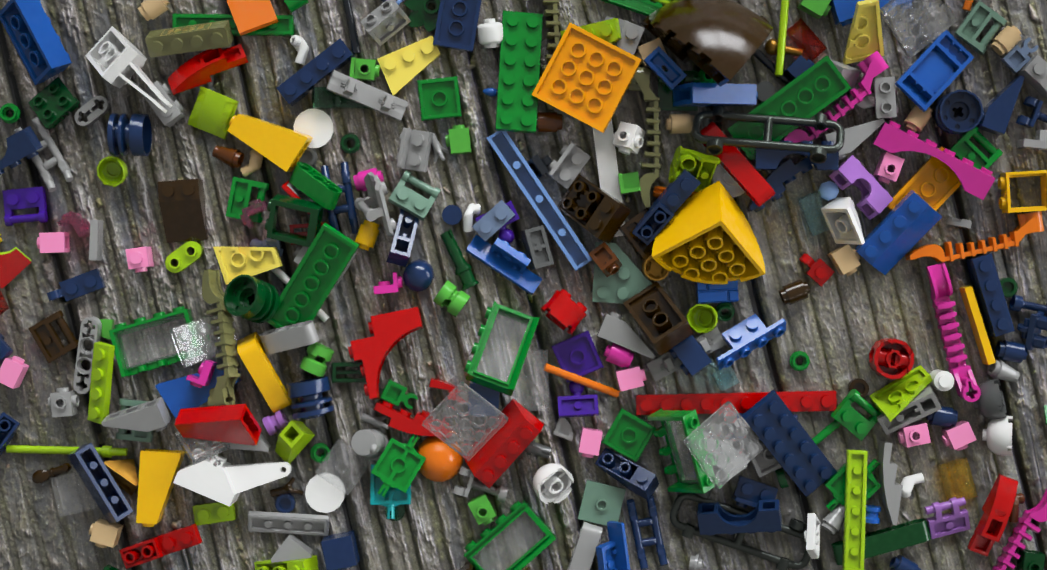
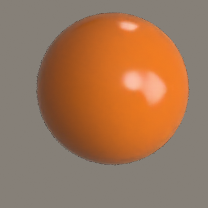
[417,435,463,482]

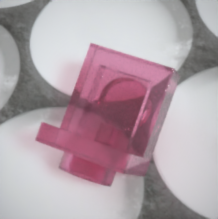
[240,199,268,229]
[57,211,90,238]

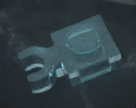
[710,354,740,392]

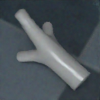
[431,133,450,162]
[361,413,389,433]

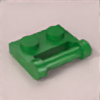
[949,126,1003,169]
[226,177,270,223]
[830,389,882,441]

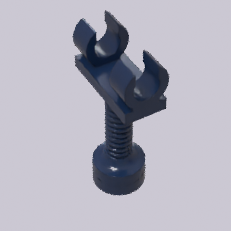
[1016,96,1047,128]
[1009,295,1047,317]

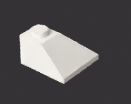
[821,197,865,245]

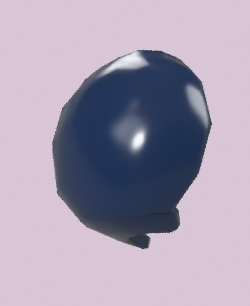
[403,259,434,292]

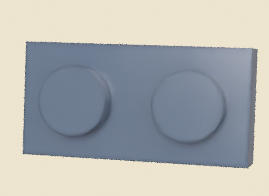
[472,200,515,242]

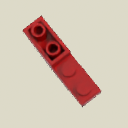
[167,44,248,95]
[373,399,453,436]
[967,474,1018,556]
[119,523,202,569]

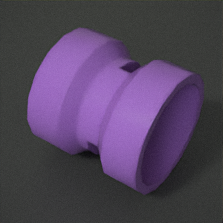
[262,410,289,436]

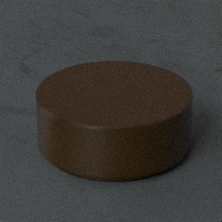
[848,378,869,398]

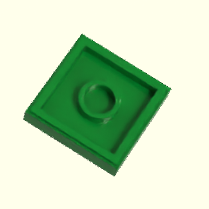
[417,76,462,121]
[601,408,656,463]

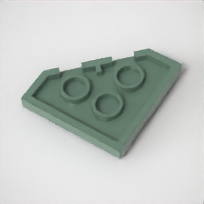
[592,242,652,304]

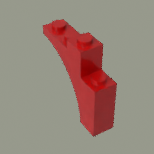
[348,307,423,400]

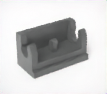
[520,225,554,270]

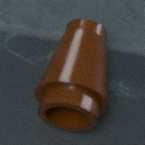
[212,145,244,168]

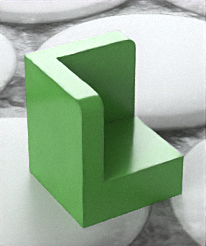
[618,172,641,194]

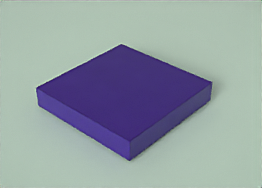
[551,330,604,383]

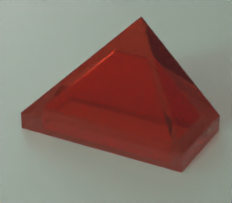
[787,18,827,61]

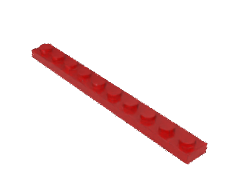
[635,390,837,415]

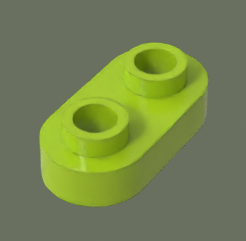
[165,241,203,273]

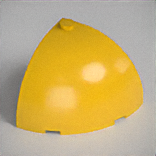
[652,181,766,284]

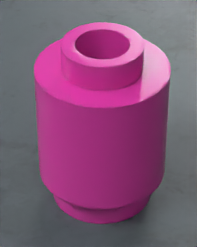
[353,168,384,192]
[603,343,635,368]

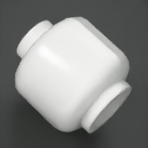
[477,18,503,48]

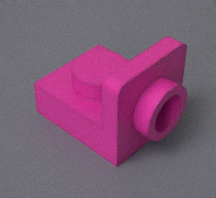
[373,272,403,294]
[186,360,217,388]

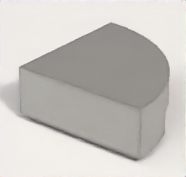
[946,217,972,229]
[553,418,573,441]

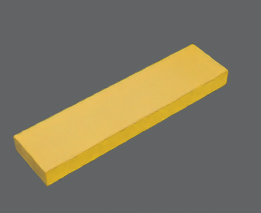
[959,286,996,365]

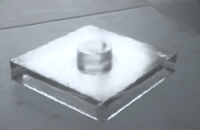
[315,439,371,495]
[50,472,99,517]

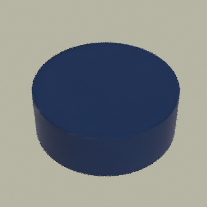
[442,205,462,225]
[275,494,296,513]

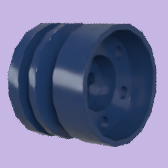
[933,90,983,134]
[107,113,152,156]
[286,376,335,419]

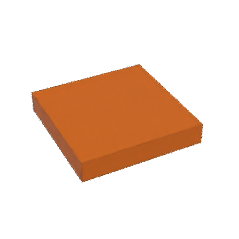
[226,0,278,36]

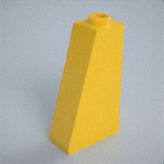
[227,114,313,172]
[136,448,185,527]

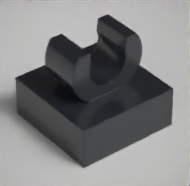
[527,154,553,179]

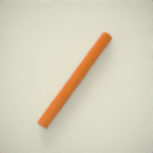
[543,363,620,398]

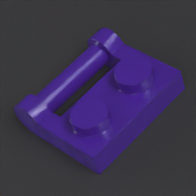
[2,186,48,226]

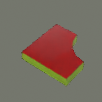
[0,247,31,289]

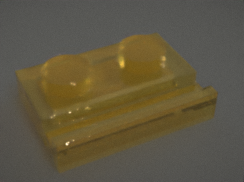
[937,457,978,501]

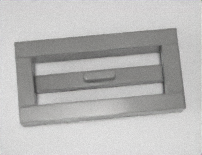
[89,220,104,261]

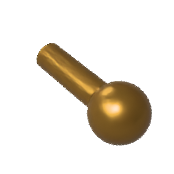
[765,39,803,56]

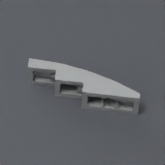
[878,440,903,525]

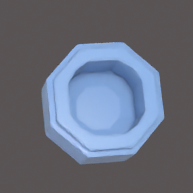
[818,181,839,201]

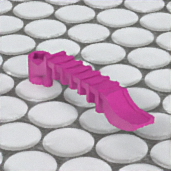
[782,51,889,143]
[926,262,981,402]
[992,488,1047,570]

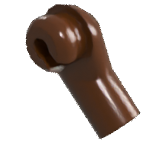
[1008,493,1025,523]

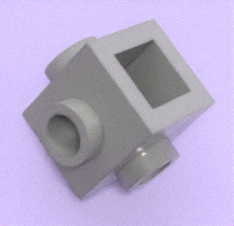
[48,387,80,418]

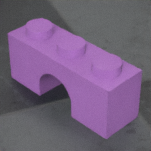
[829,155,893,220]

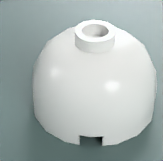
[982,416,1013,456]
[533,463,574,504]

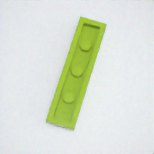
[87,341,115,425]

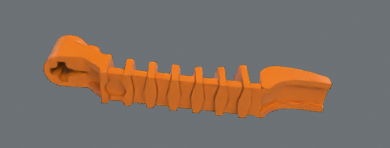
[905,211,1044,262]

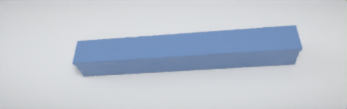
[486,131,592,271]

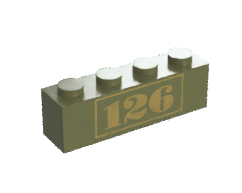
[145,20,233,58]

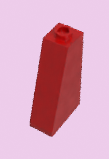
[174,404,262,446]

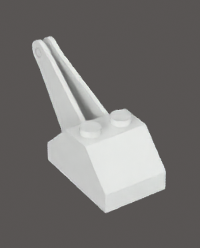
[85,26,173,113]
[173,455,292,507]

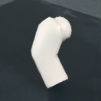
[290,35,309,65]
[849,93,875,109]

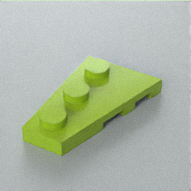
[869,365,932,422]

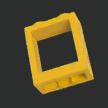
[997,170,1047,214]

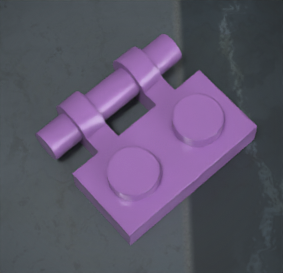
[924,497,970,539]

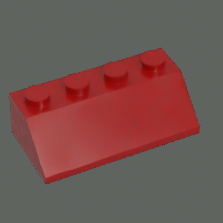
[462,398,544,488]

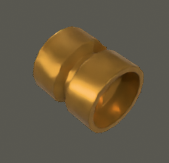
[642,255,669,281]

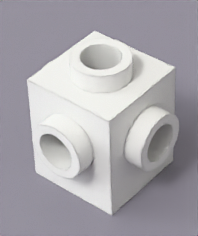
[612,121,646,155]

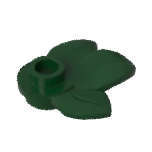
[404,0,440,32]

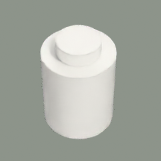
[930,369,954,391]

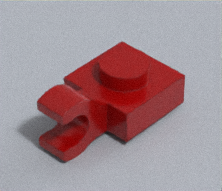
[799,253,835,287]

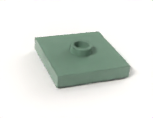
[578,479,626,526]

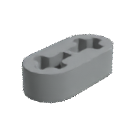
[74,96,111,127]

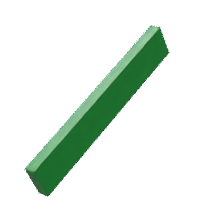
[172,14,294,36]

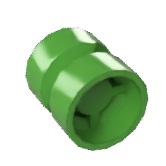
[433,280,471,317]
[299,342,335,377]

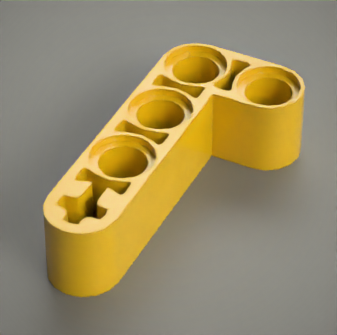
[237,332,293,413]

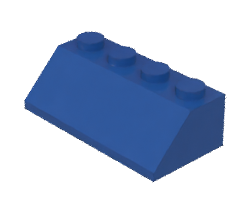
[0,0,72,85]
[855,190,942,275]

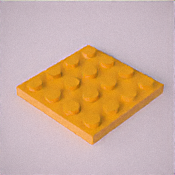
[532,23,642,133]

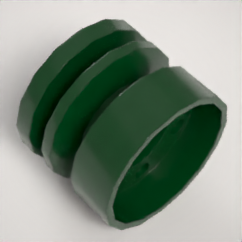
[224,275,279,323]

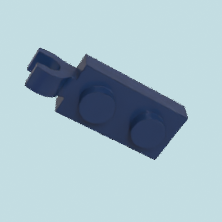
[47,268,106,301]

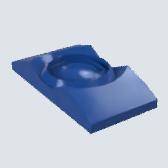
[895,29,974,112]

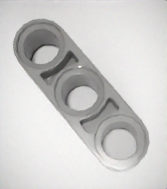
[259,320,320,355]
[567,521,603,570]

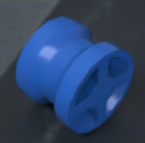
[866,504,881,524]

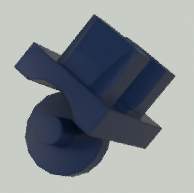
[1016,311,1047,350]

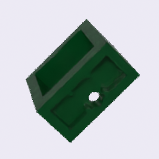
[265,194,324,247]

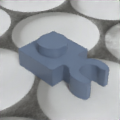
[1000,37,1039,74]

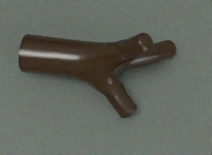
[270,477,304,497]

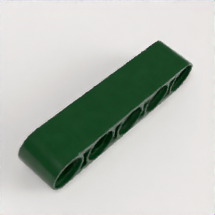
[831,518,931,565]

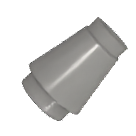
[987,359,1020,383]
[821,504,844,535]

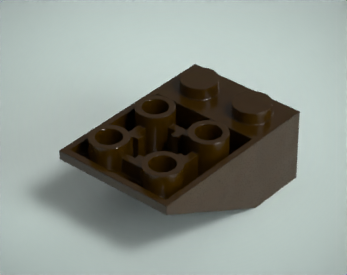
[557,174,631,243]

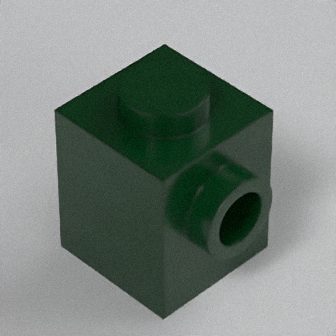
[1016,549,1045,570]

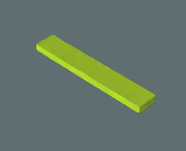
[842,450,868,570]

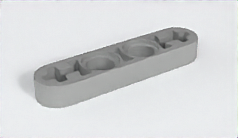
[73,316,102,394]

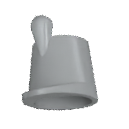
[351,428,389,461]

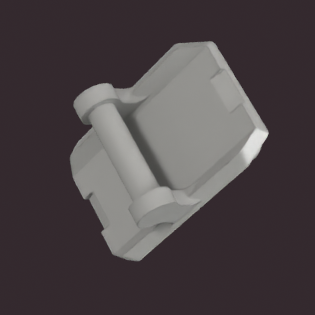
[354,172,397,236]

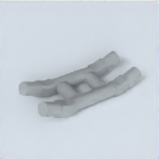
[14,117,74,192]

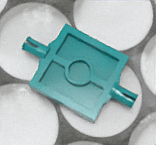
[370,464,411,519]

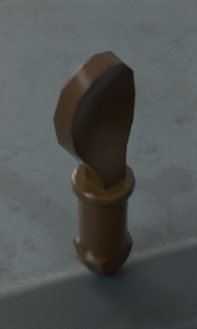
[32,463,72,483]

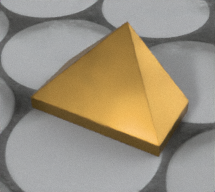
[104,459,138,496]

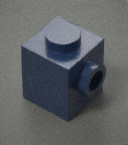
[784,55,814,80]

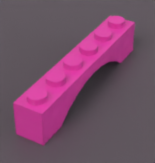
[873,120,996,200]

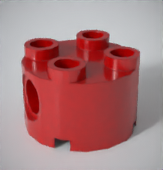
[541,289,587,334]
[869,338,914,379]

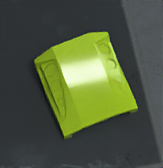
[188,86,239,140]
[668,146,721,192]

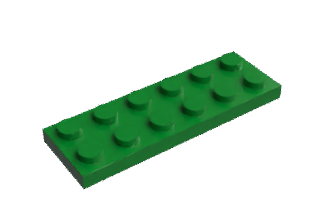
[495,11,543,133]
[727,55,851,161]
[267,222,359,328]

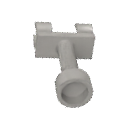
[453,466,509,503]

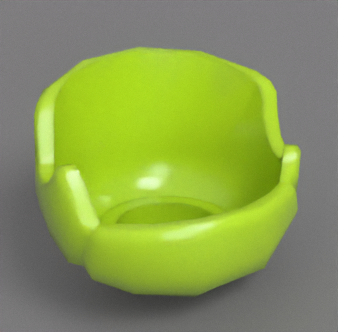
[97,156,128,187]
[686,303,718,333]

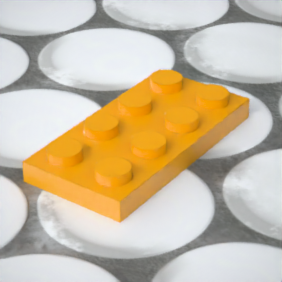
[887,146,961,211]

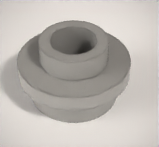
[689,554,703,570]

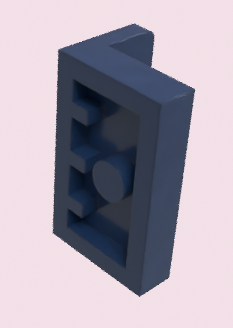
[732,475,778,508]

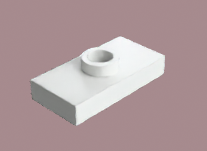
[804,513,821,559]

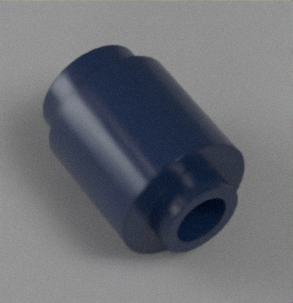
[995,340,1028,363]
[926,406,958,427]
[889,555,921,570]

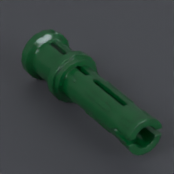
[440,230,479,291]

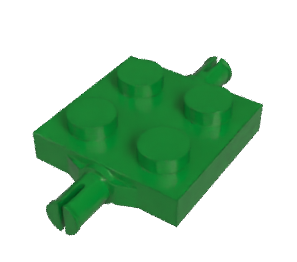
[371,434,426,497]
[824,458,881,512]

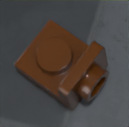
[589,242,622,277]

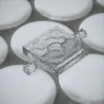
[175,431,230,467]

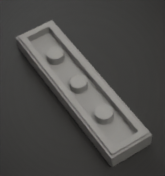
[248,511,329,536]

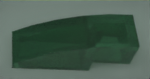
[311,87,370,109]

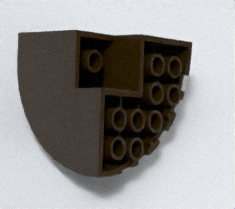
[640,0,774,87]

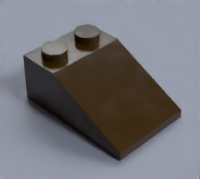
[158,179,208,243]
[623,281,694,356]

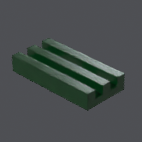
[332,362,366,383]

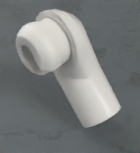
[463,203,481,232]
[901,473,924,498]

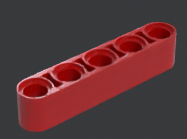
[700,122,776,207]

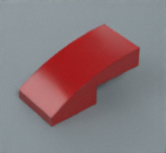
[429,378,469,402]

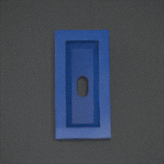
[644,46,687,90]

